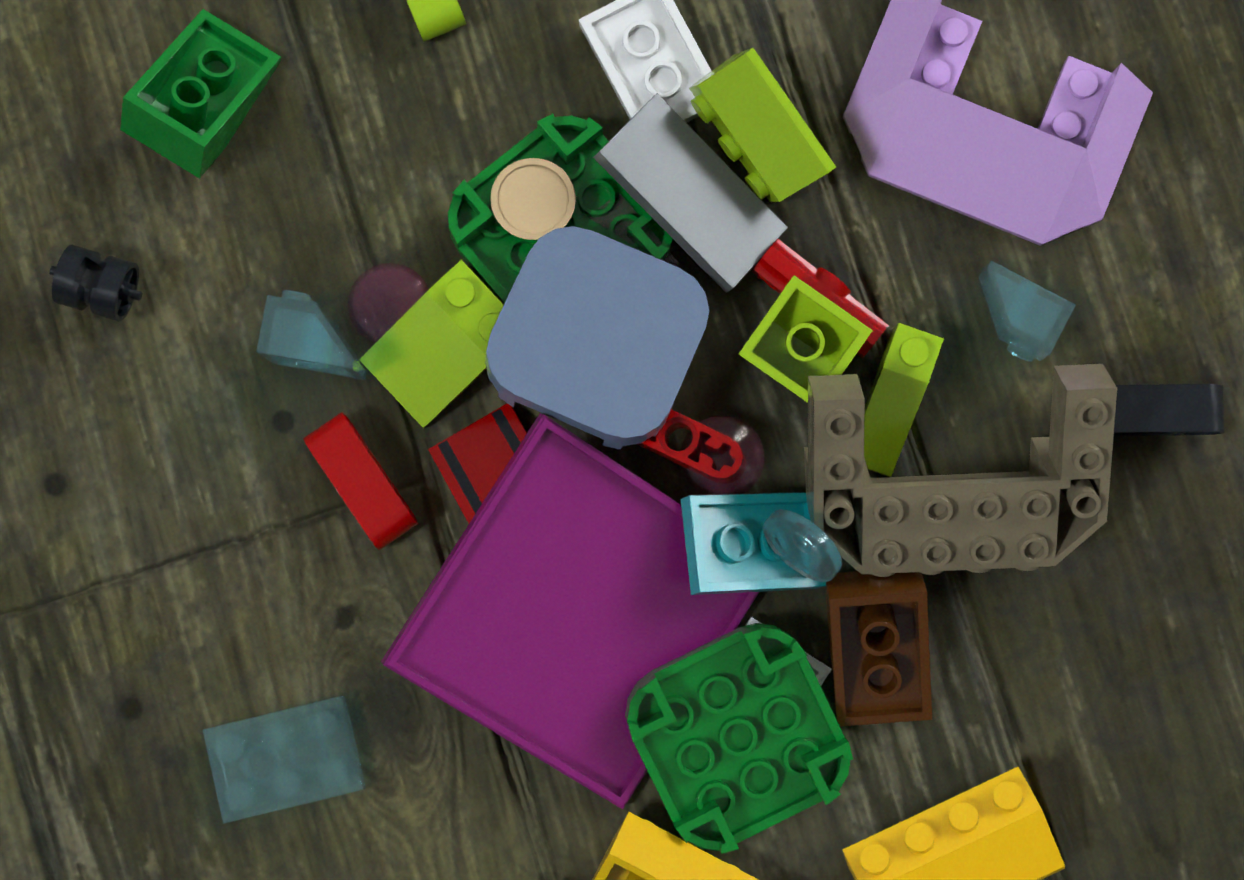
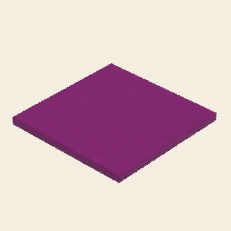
[381,413,759,810]

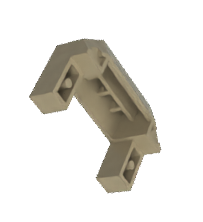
[804,364,1117,577]

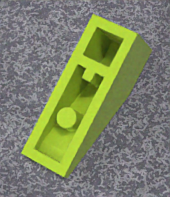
[864,323,944,477]

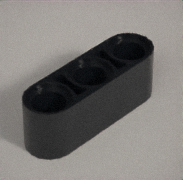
[1114,384,1225,436]

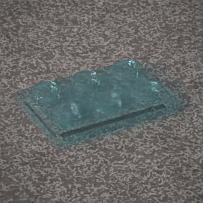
[203,695,366,824]

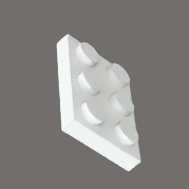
[579,0,711,123]

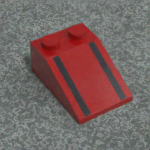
[428,403,527,524]

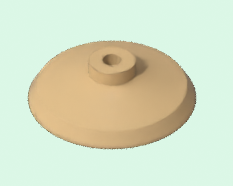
[491,158,576,240]

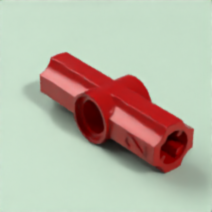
[752,239,889,358]

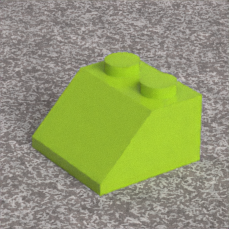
[739,275,873,403]

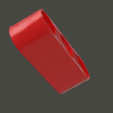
[303,411,419,551]

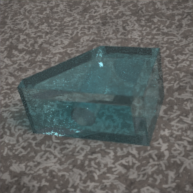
[979,261,1076,362]

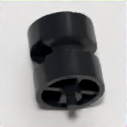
[49,245,142,322]

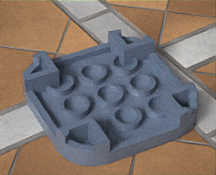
[485,226,709,450]

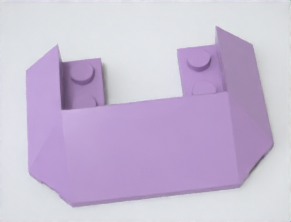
[843,0,1153,246]

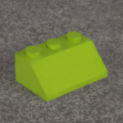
[689,48,836,202]

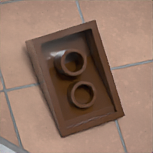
[825,571,932,727]

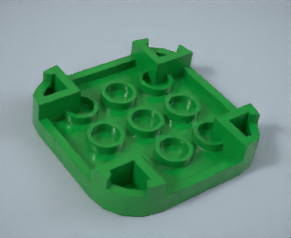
[448,113,673,304]
[625,623,853,854]

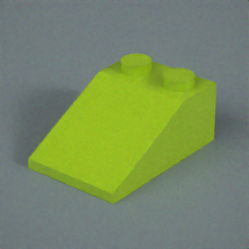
[359,260,504,428]

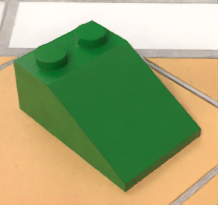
[120,9,281,179]

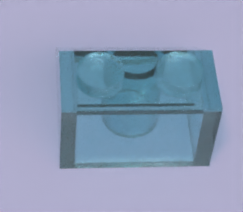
[256,290,367,380]

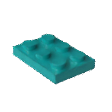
[681,493,826,595]

